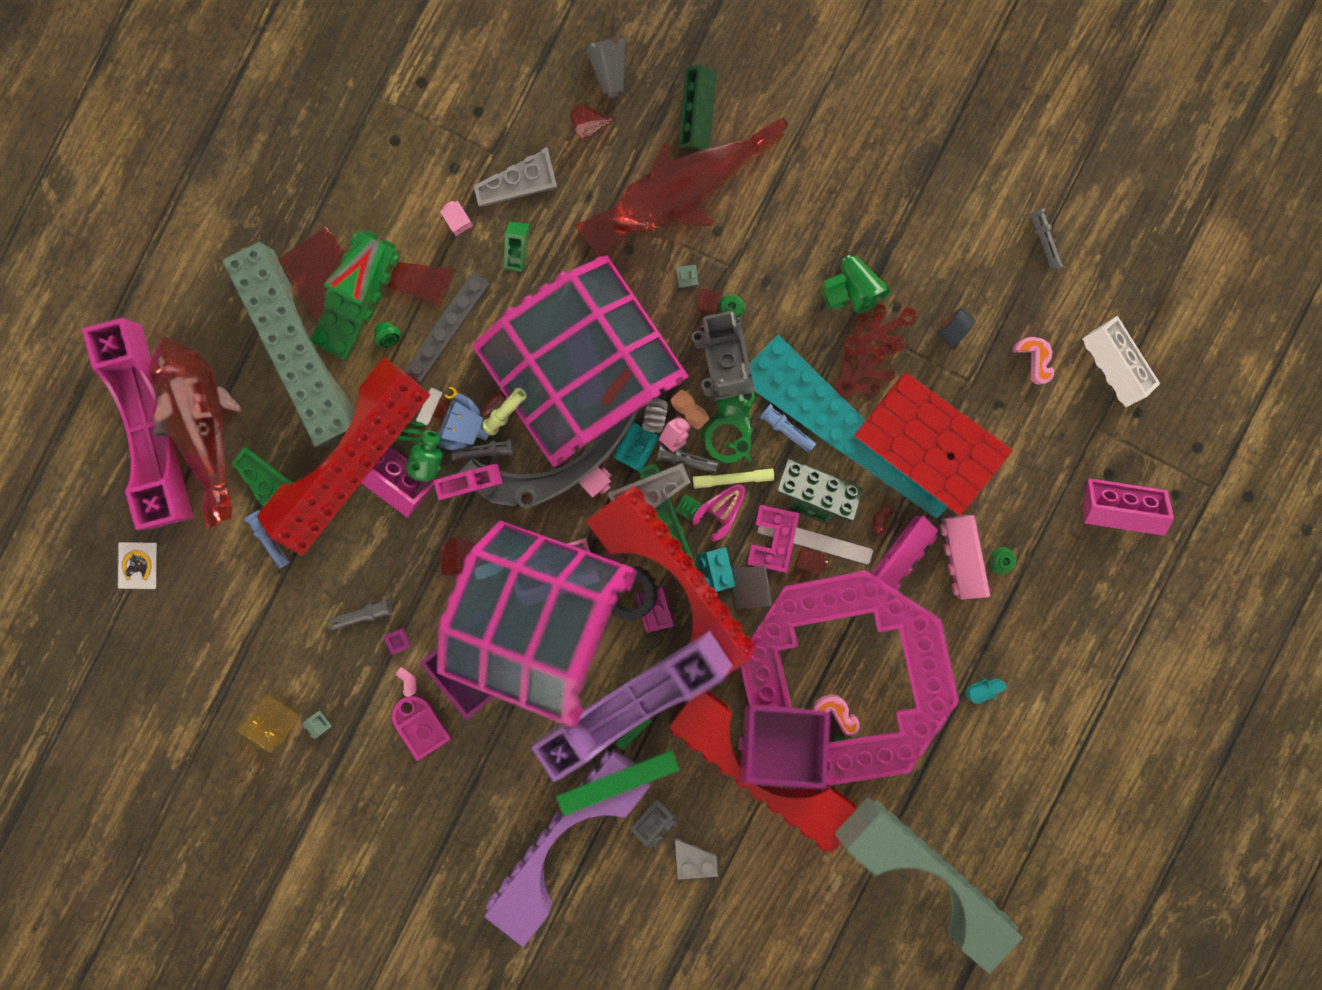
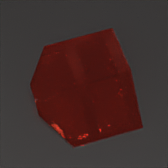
[440,537,480,575]

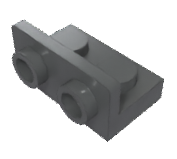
[630,799,679,848]

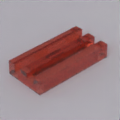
[600,368,634,406]

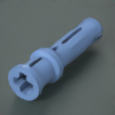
[759,404,816,453]
[244,510,290,569]

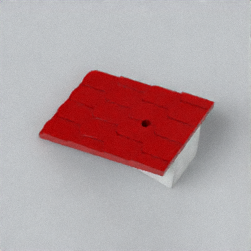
[853,372,1013,516]

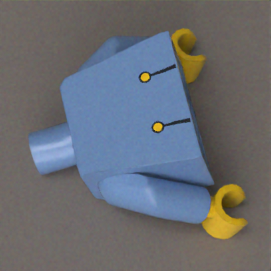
[438,387,489,450]

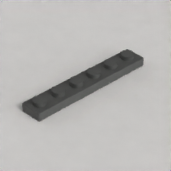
[404,272,490,383]

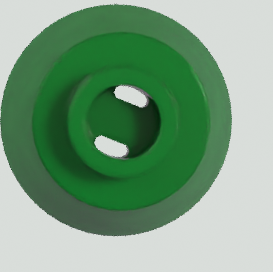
[717,294,745,318]
[374,322,401,348]
[988,547,1016,575]

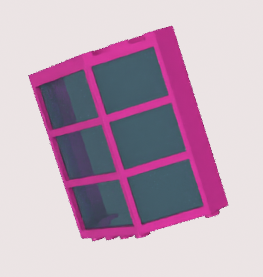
[472,255,689,468]
[437,520,637,728]

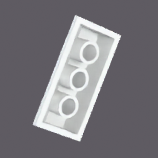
[1083,316,1160,407]

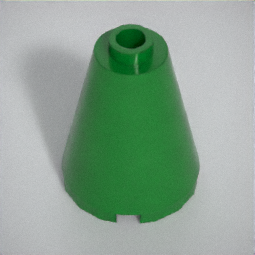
[840,255,891,313]

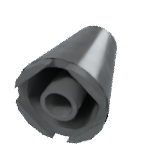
[586,39,626,98]

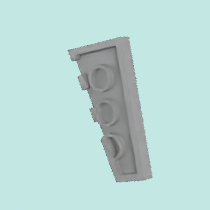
[474,147,557,207]
[608,463,690,508]

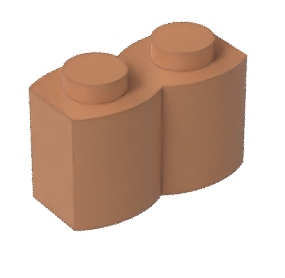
[671,390,709,430]

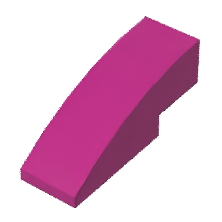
[434,464,503,500]

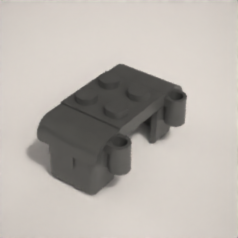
[692,311,755,401]

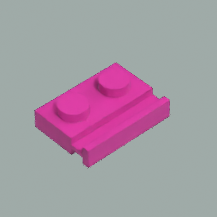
[635,586,676,633]

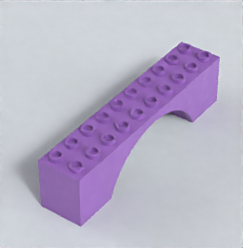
[531,631,732,782]
[484,747,651,947]

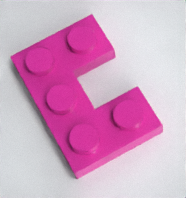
[747,505,800,573]

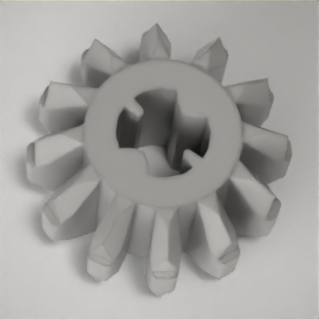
[642,398,667,433]

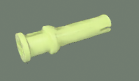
[482,388,526,435]

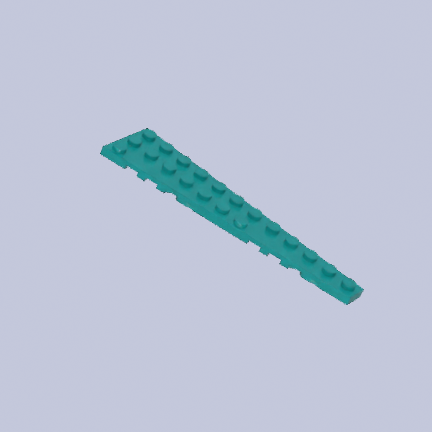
[749,335,948,518]

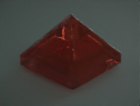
[432,398,451,421]

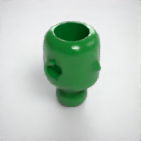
[406,430,443,482]

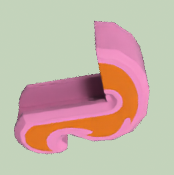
[1011,337,1054,385]
[811,694,860,736]

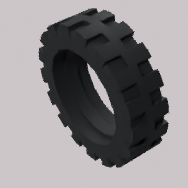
[603,565,658,621]

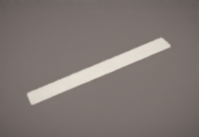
[758,526,873,564]

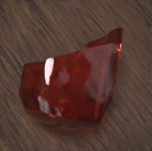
[570,102,617,140]

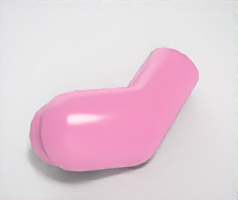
[395,667,417,697]

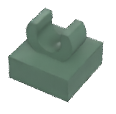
[676,265,698,288]
[303,710,332,739]

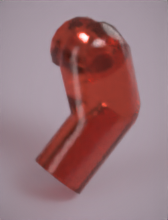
[872,505,893,536]

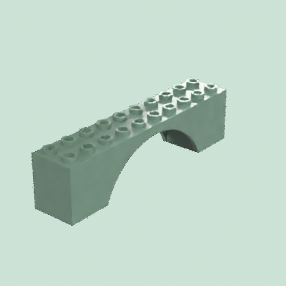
[222,242,355,448]
[835,797,1023,974]

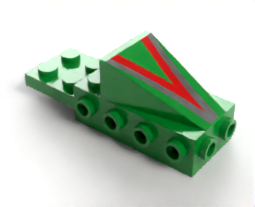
[310,230,402,360]

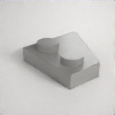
[675,839,718,879]

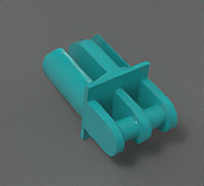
[966,678,1006,704]

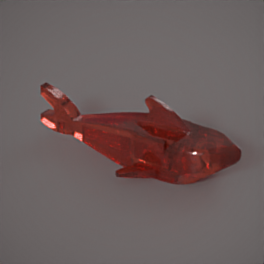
[613,118,788,232]
[149,337,241,529]

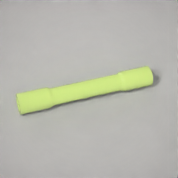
[693,468,774,489]

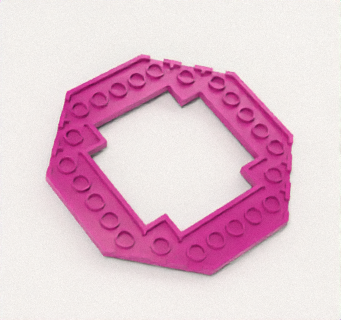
[740,570,959,786]

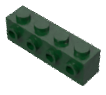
[678,64,717,154]

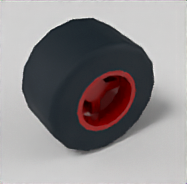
[937,308,976,347]

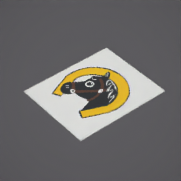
[118,542,157,589]

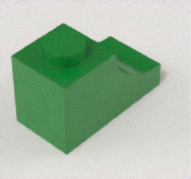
[504,222,530,272]
[819,274,849,311]

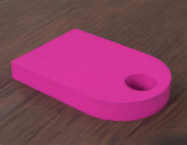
[392,695,452,761]

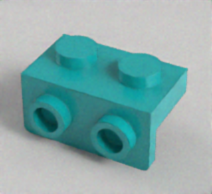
[614,422,660,472]
[696,547,735,592]

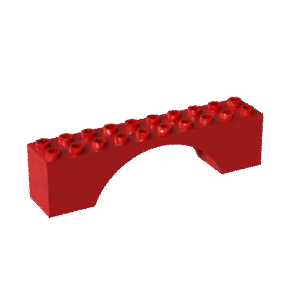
[257,357,430,556]
[586,486,755,675]
[669,689,858,854]

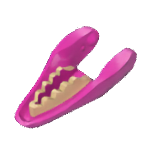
[691,484,745,542]

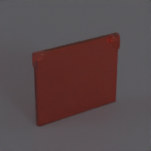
[278,226,345,320]

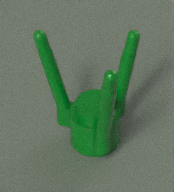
[724,428,753,463]

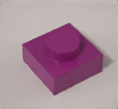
[384,628,411,655]

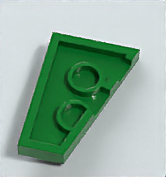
[232,447,293,507]

